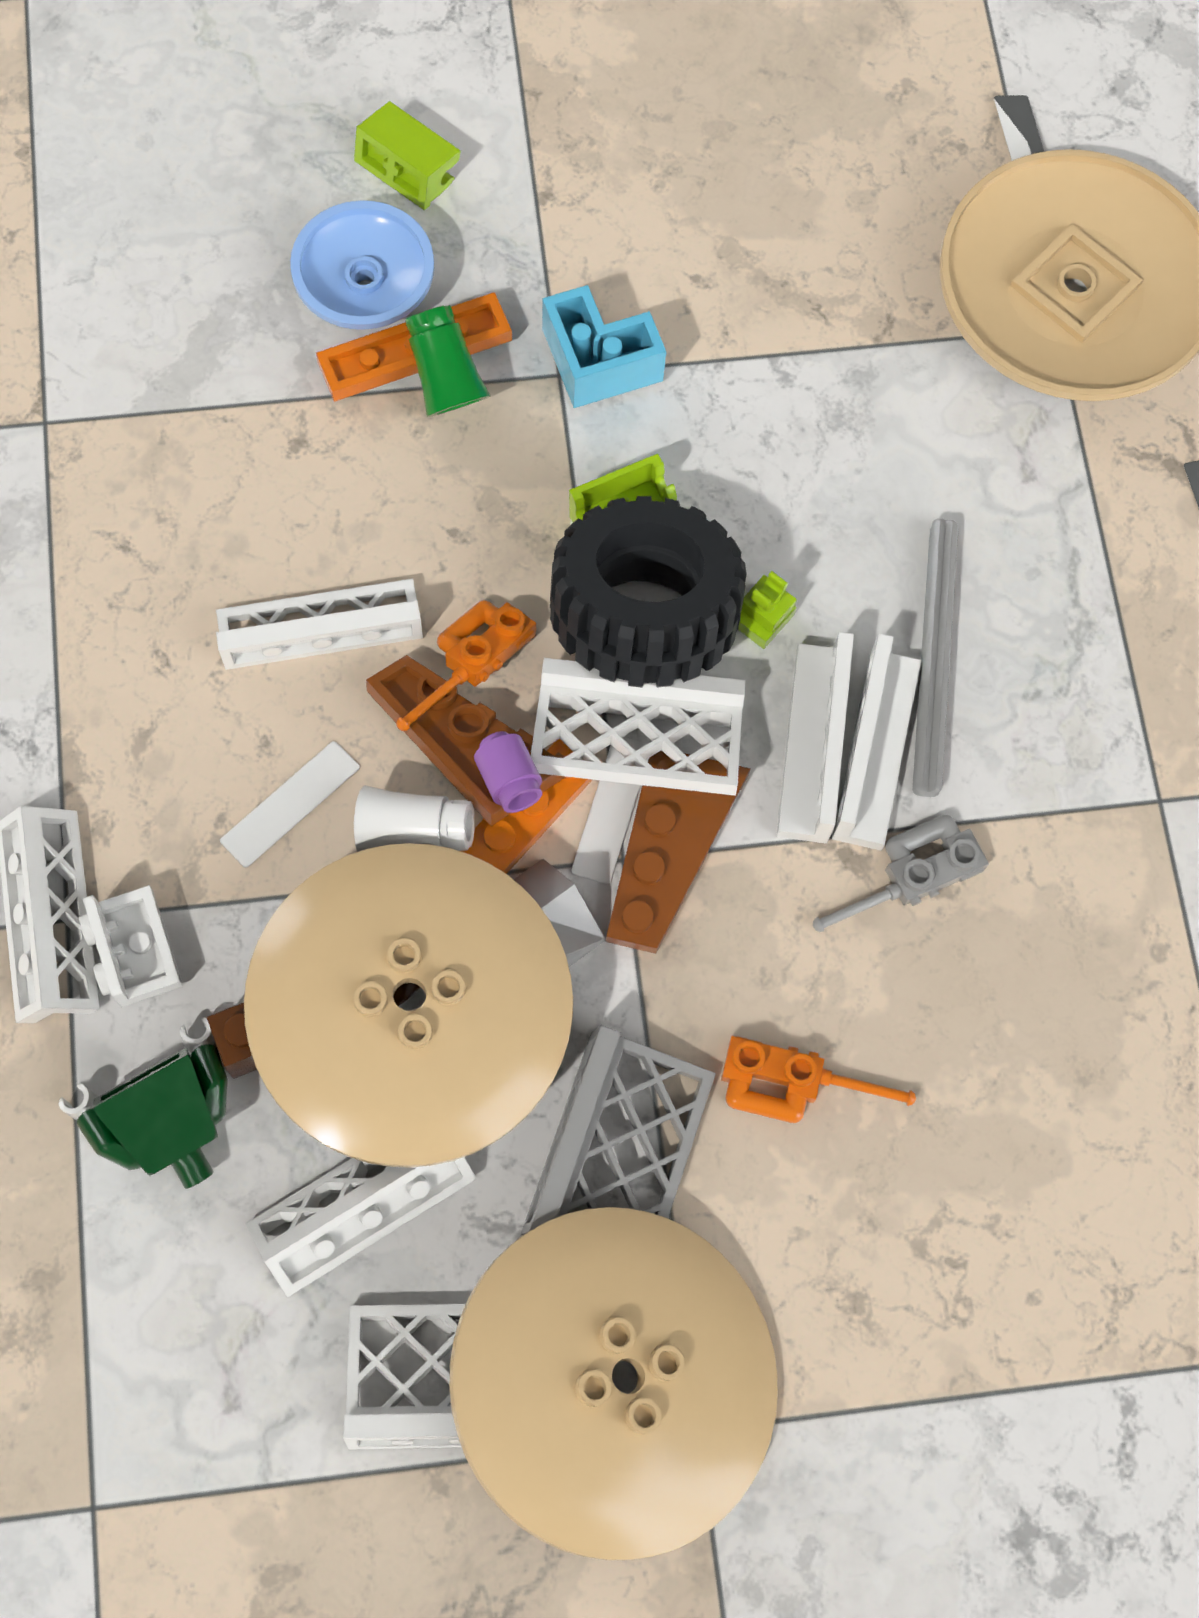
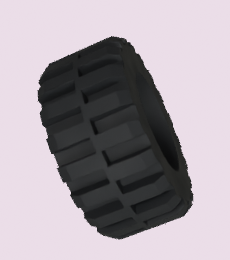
[550,496,747,688]

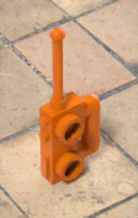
[396,600,537,731]
[721,1036,916,1123]

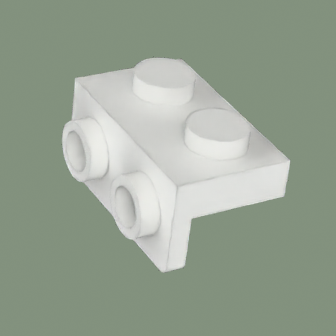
[79,885,183,1007]

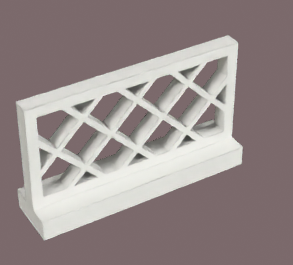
[531,658,746,796]
[343,1304,466,1449]

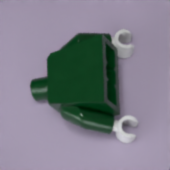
[58,1018,228,1189]

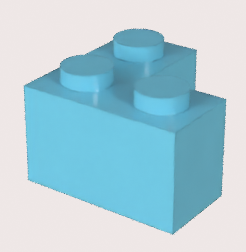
[542,285,667,408]

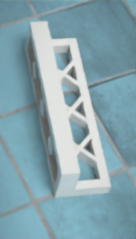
[216,579,423,670]
[776,632,854,844]
[832,634,921,851]
[0,806,100,1023]
[246,1157,476,1297]

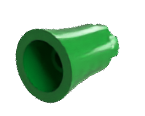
[405,305,491,417]

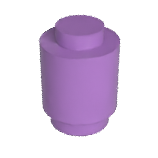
[474,731,542,813]

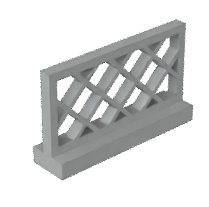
[520,1025,716,1235]

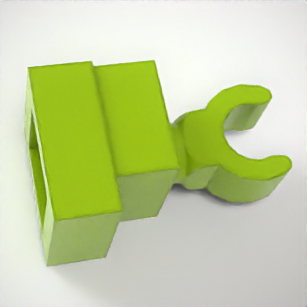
[738,571,797,649]

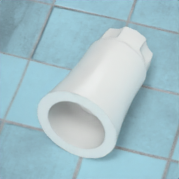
[354,785,475,852]

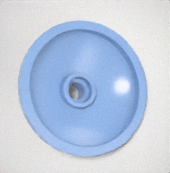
[290,200,434,330]

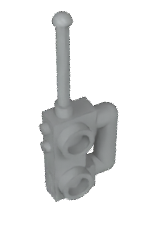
[813,815,989,932]

